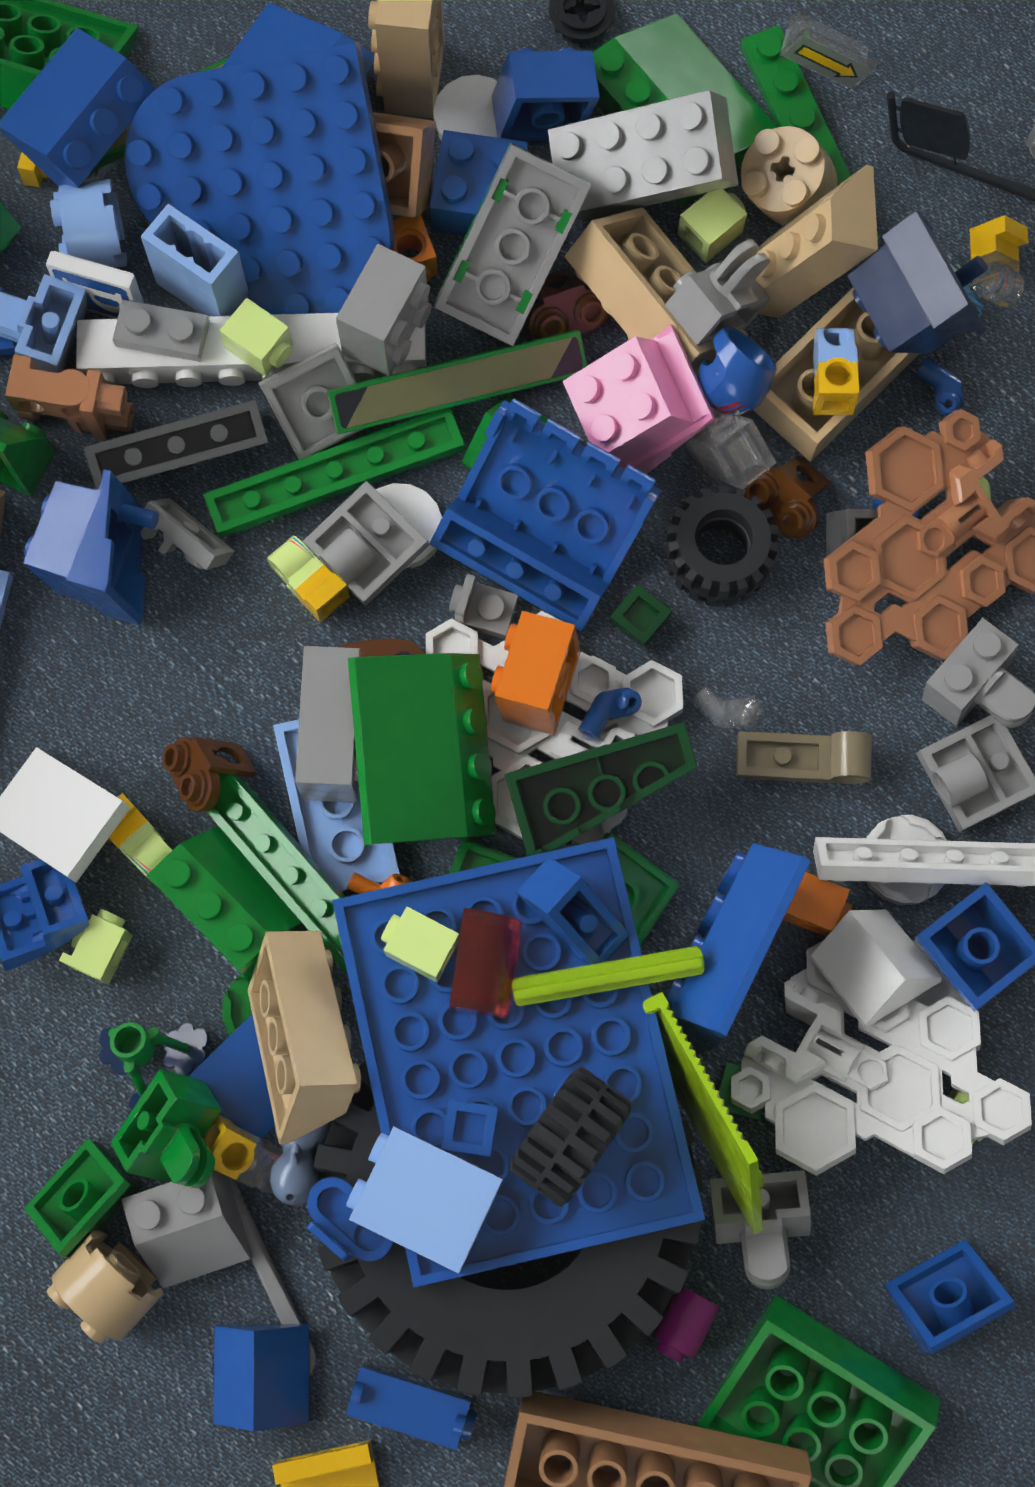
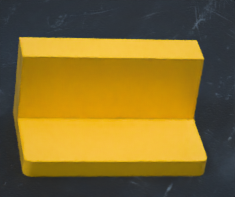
[272,1439,380,1487]

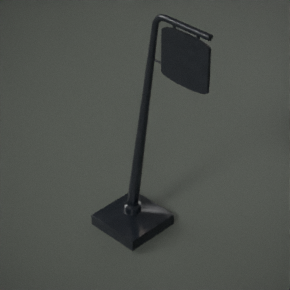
[886,91,1035,202]

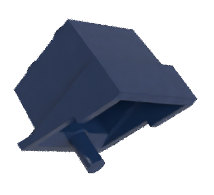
[848,210,988,354]

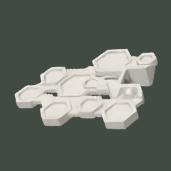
[426,611,683,845]
[731,941,1032,1176]

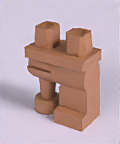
[5,354,135,441]

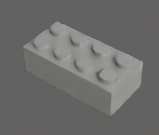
[548,90,738,221]

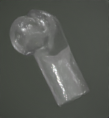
[693,685,761,728]

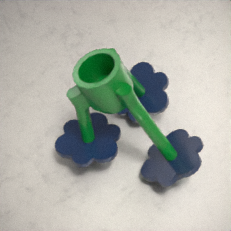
[99,1022,210,1117]

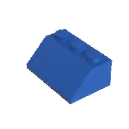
[0,28,157,187]

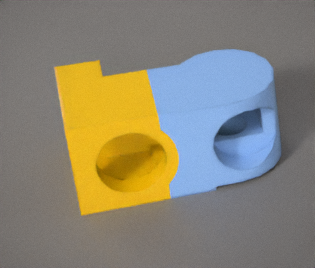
[813,328,860,415]

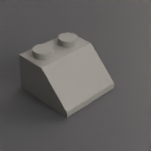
[121,1170,253,1288]

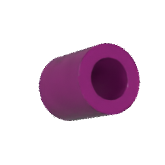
[652,1287,720,1364]

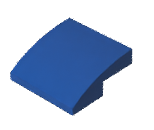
[0,859,90,972]
[188,1014,275,1146]

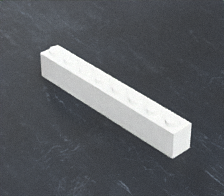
[76,313,427,388]

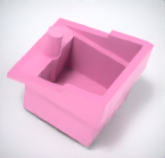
[563,325,716,474]

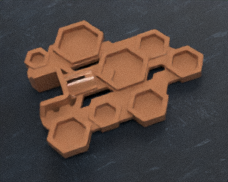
[823,409,1035,665]

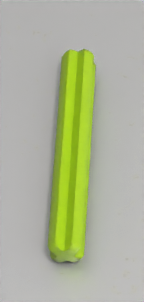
[512,946,704,1006]

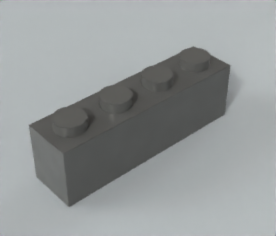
[83,400,268,490]

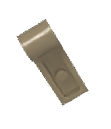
[735,731,872,784]

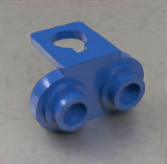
[306,1177,394,1261]

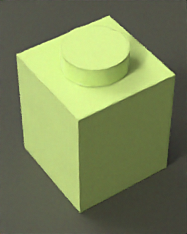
[677,189,747,263]
[219,297,293,377]
[381,907,460,983]

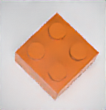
[491,611,581,735]

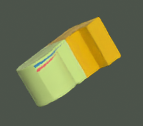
[267,535,350,623]
[109,793,173,883]

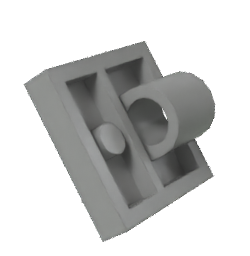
[303,481,429,606]
[916,715,1035,833]

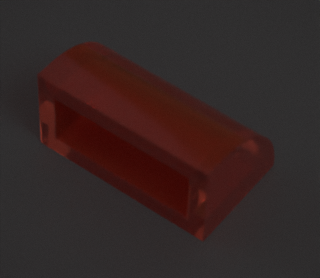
[449,908,522,1019]

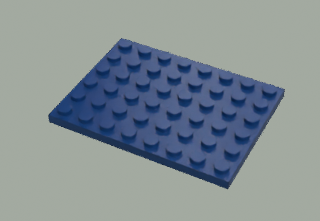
[332,837,705,1288]

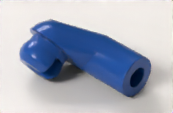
[916,357,964,416]
[578,688,642,740]

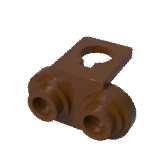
[527,268,610,340]
[742,456,830,539]
[162,737,256,812]

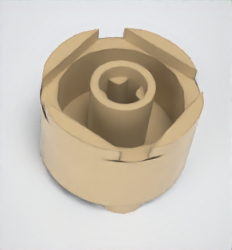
[741,126,837,225]
[47,1230,163,1343]

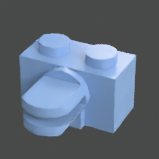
[0,274,88,373]

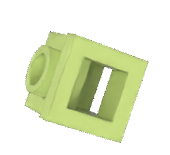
[59,909,133,985]

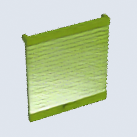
[643,992,764,1235]

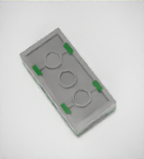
[434,142,591,346]

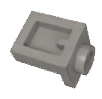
[449,574,518,640]

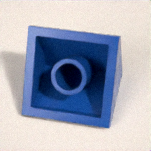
[885,1239,1016,1354]
[214,1324,310,1432]

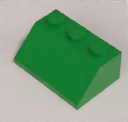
[146,826,306,982]

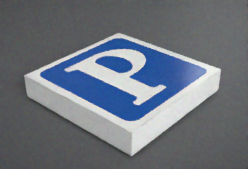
[46,251,144,319]

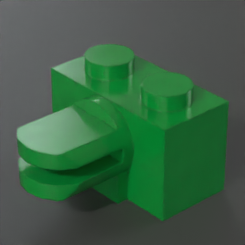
[111,1069,221,1189]

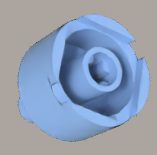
[50,179,127,268]

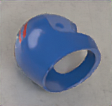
[698,326,777,415]

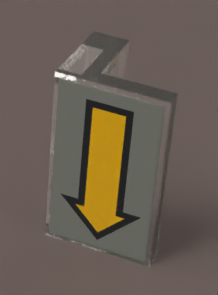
[780,12,878,89]

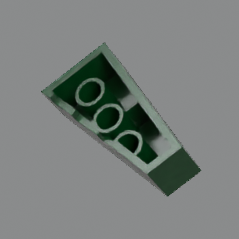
[504,722,698,856]

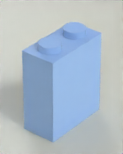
[141,204,250,316]
[346,1126,503,1273]

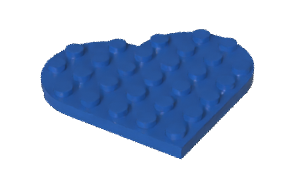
[125,42,394,315]

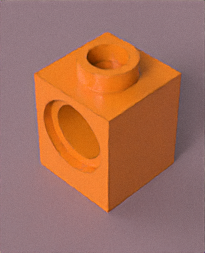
[393,214,438,282]
[783,872,853,937]

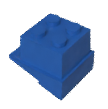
[23,469,159,626]

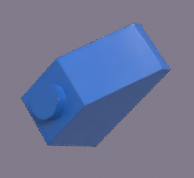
[516,857,630,964]

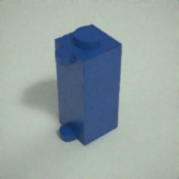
[346,1364,478,1450]

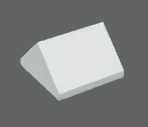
[811,909,942,1029]

